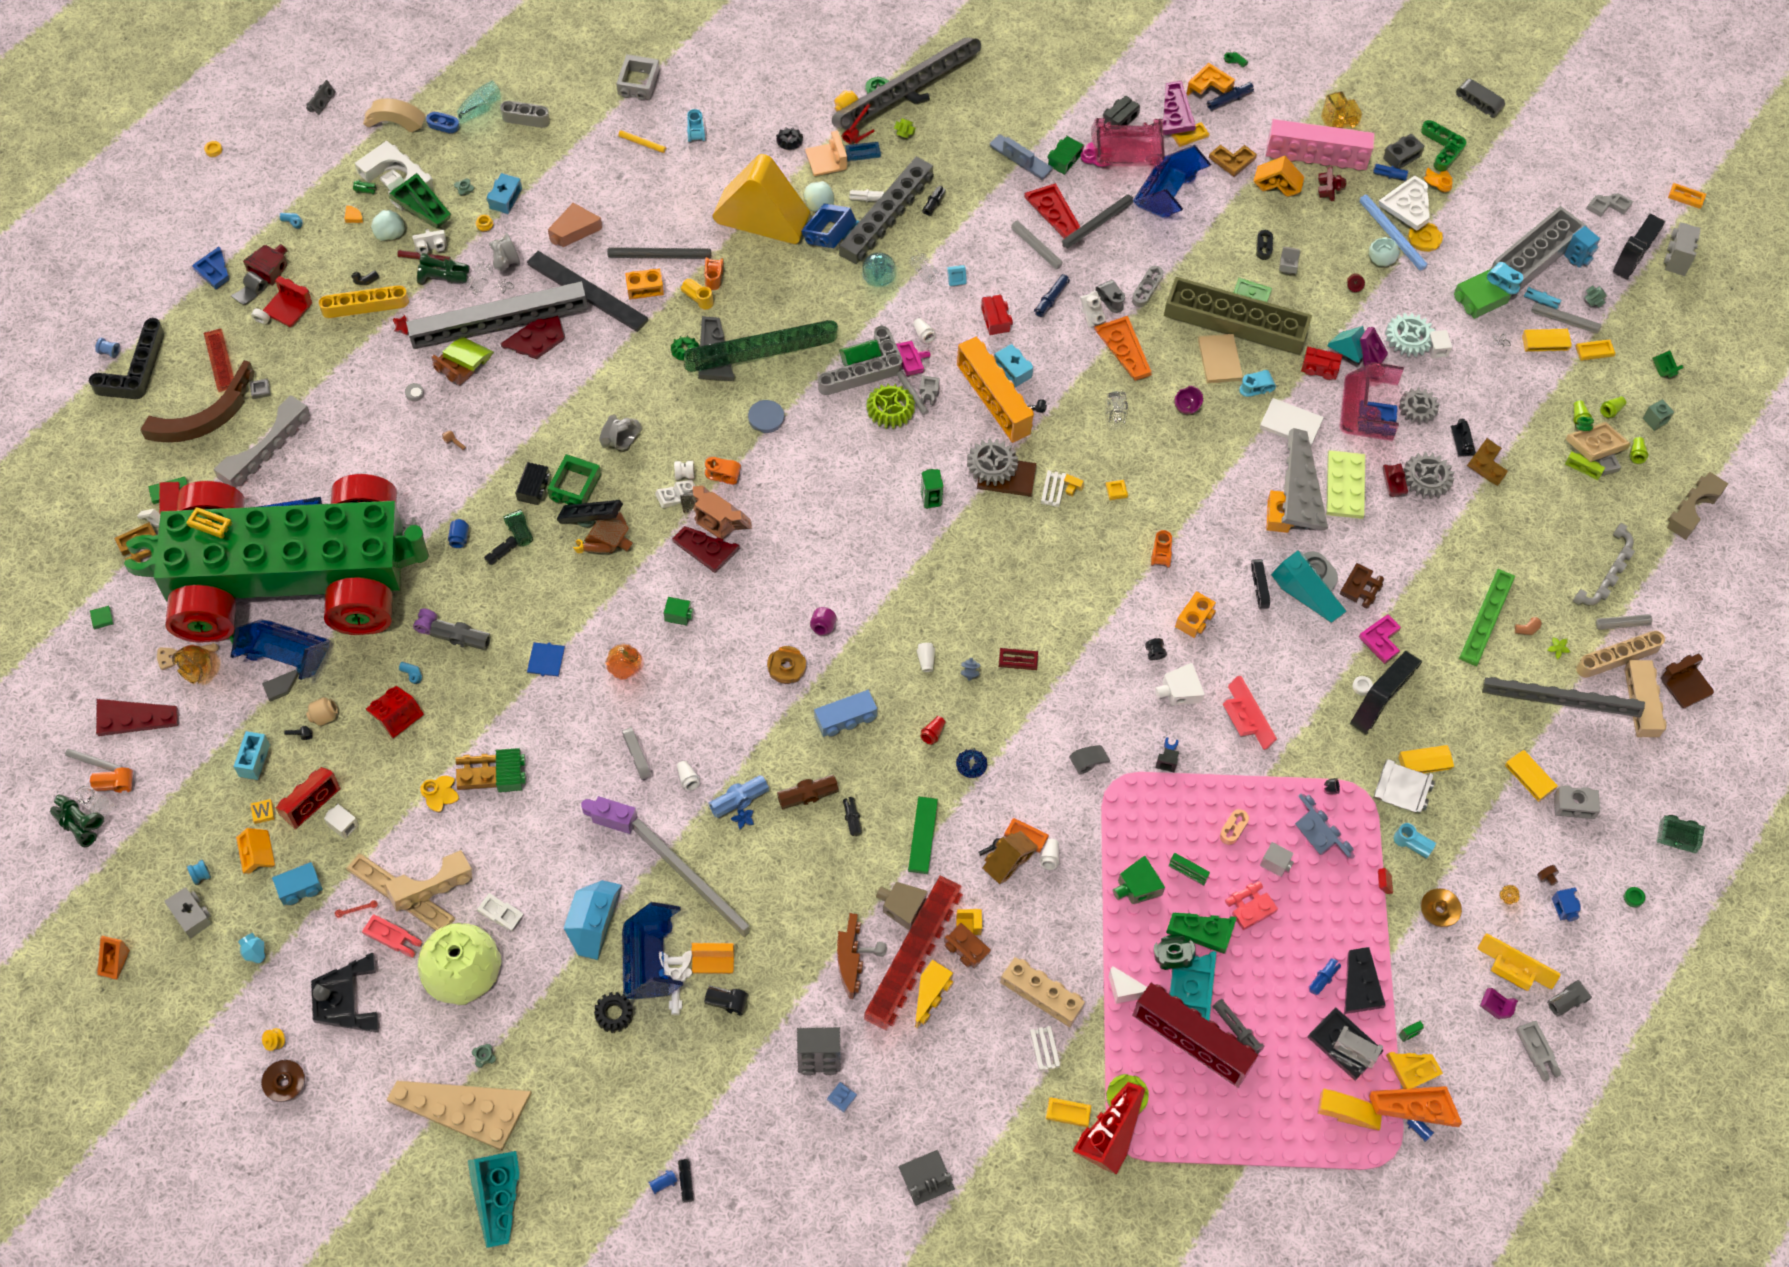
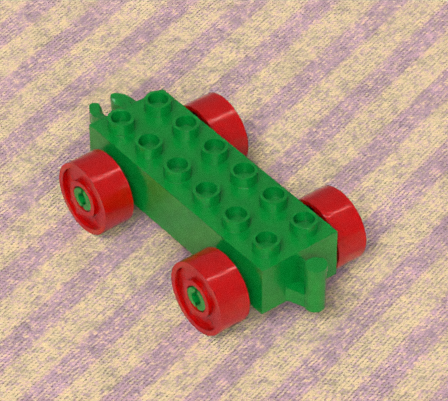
[124,474,429,643]

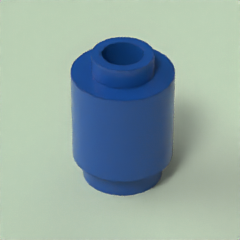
[448,519,469,548]

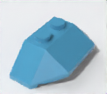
[564,880,622,960]

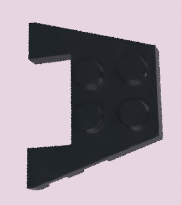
[311,953,379,1033]

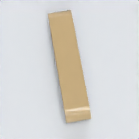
[1576,631,1665,678]

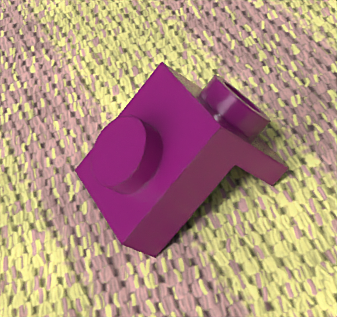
[1480,988,1518,1019]

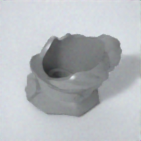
[489,233,520,271]
[599,414,642,450]

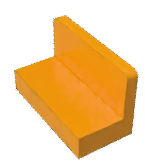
[236,828,275,874]
[692,943,734,974]

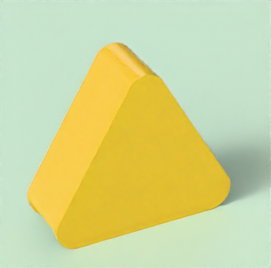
[713,154,811,244]

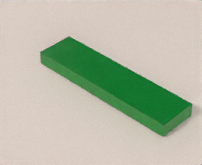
[908,796,938,874]

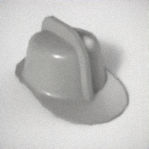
[1304,551,1338,590]

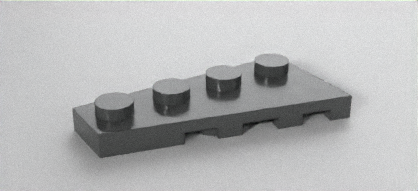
[698,316,734,381]

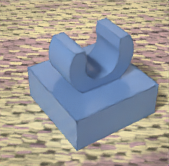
[827,1082,857,1113]

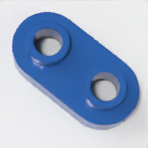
[426,112,460,133]

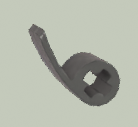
[231,271,267,305]
[1069,745,1110,775]

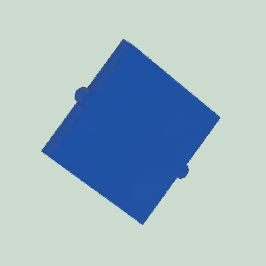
[527,642,565,677]

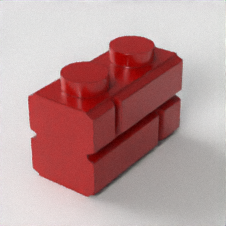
[981,294,1013,335]
[1301,346,1342,380]

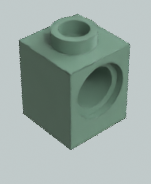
[1643,399,1674,431]

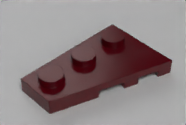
[672,526,740,573]

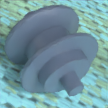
[961,658,980,681]

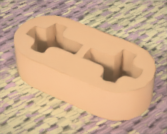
[1220,809,1249,845]

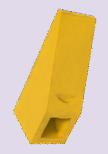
[915,959,954,1029]

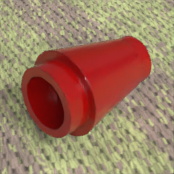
[920,716,946,745]

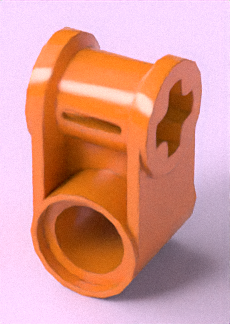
[704,257,724,291]
[705,457,741,485]
[1151,530,1172,568]

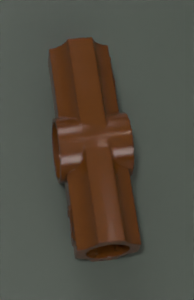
[777,775,839,810]

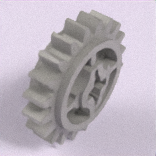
[967,438,1018,486]
[1403,452,1455,499]

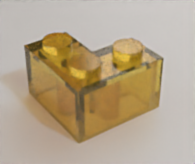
[1321,91,1362,128]

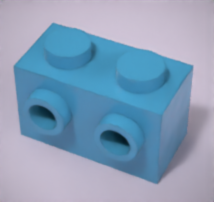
[1564,226,1601,268]

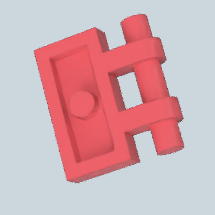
[1225,881,1278,930]

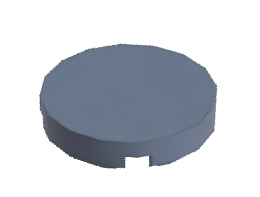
[748,400,784,433]

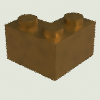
[982,831,1038,884]

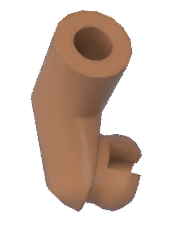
[1515,617,1542,635]

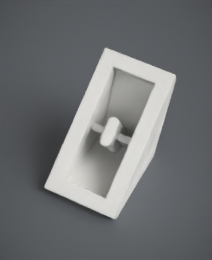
[1108,966,1147,1004]

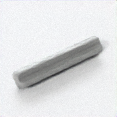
[1596,614,1653,630]

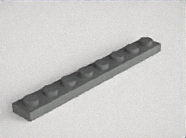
[1482,677,1645,718]

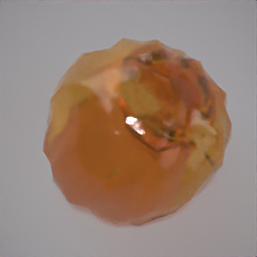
[605,643,642,680]

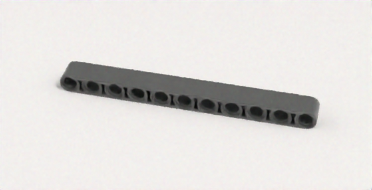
[831,37,981,129]

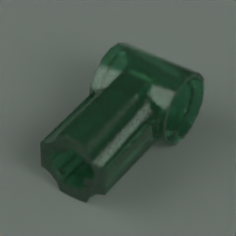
[503,509,533,547]

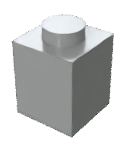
[1260,842,1294,877]

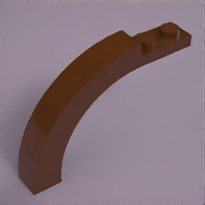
[140,360,254,443]

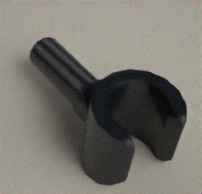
[1028,399,1047,413]
[284,726,312,740]
[978,838,1000,856]

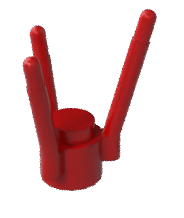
[842,104,875,144]

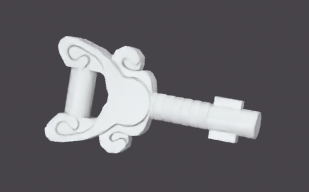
[659,951,692,1015]

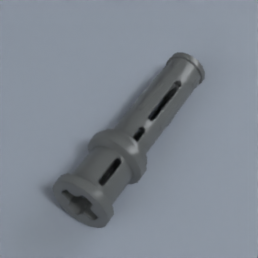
[1212,999,1265,1054]

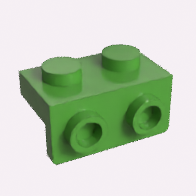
[1233,278,1272,302]

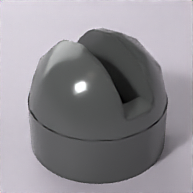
[313,984,332,1001]

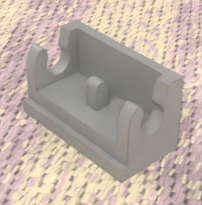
[1333,1026,1383,1069]

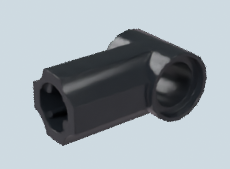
[704,985,749,1016]

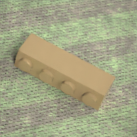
[1624,660,1667,737]

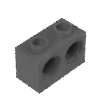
[1383,133,1425,169]

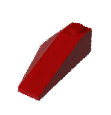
[1073,1082,1145,1175]

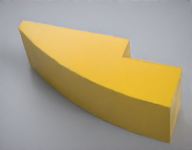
[1317,1088,1382,1131]

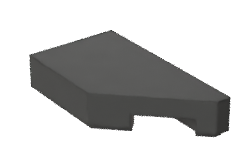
[262,669,299,702]

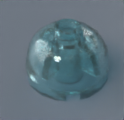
[862,252,896,287]

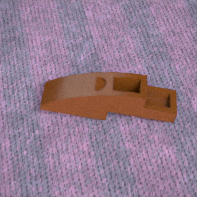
[837,913,863,999]

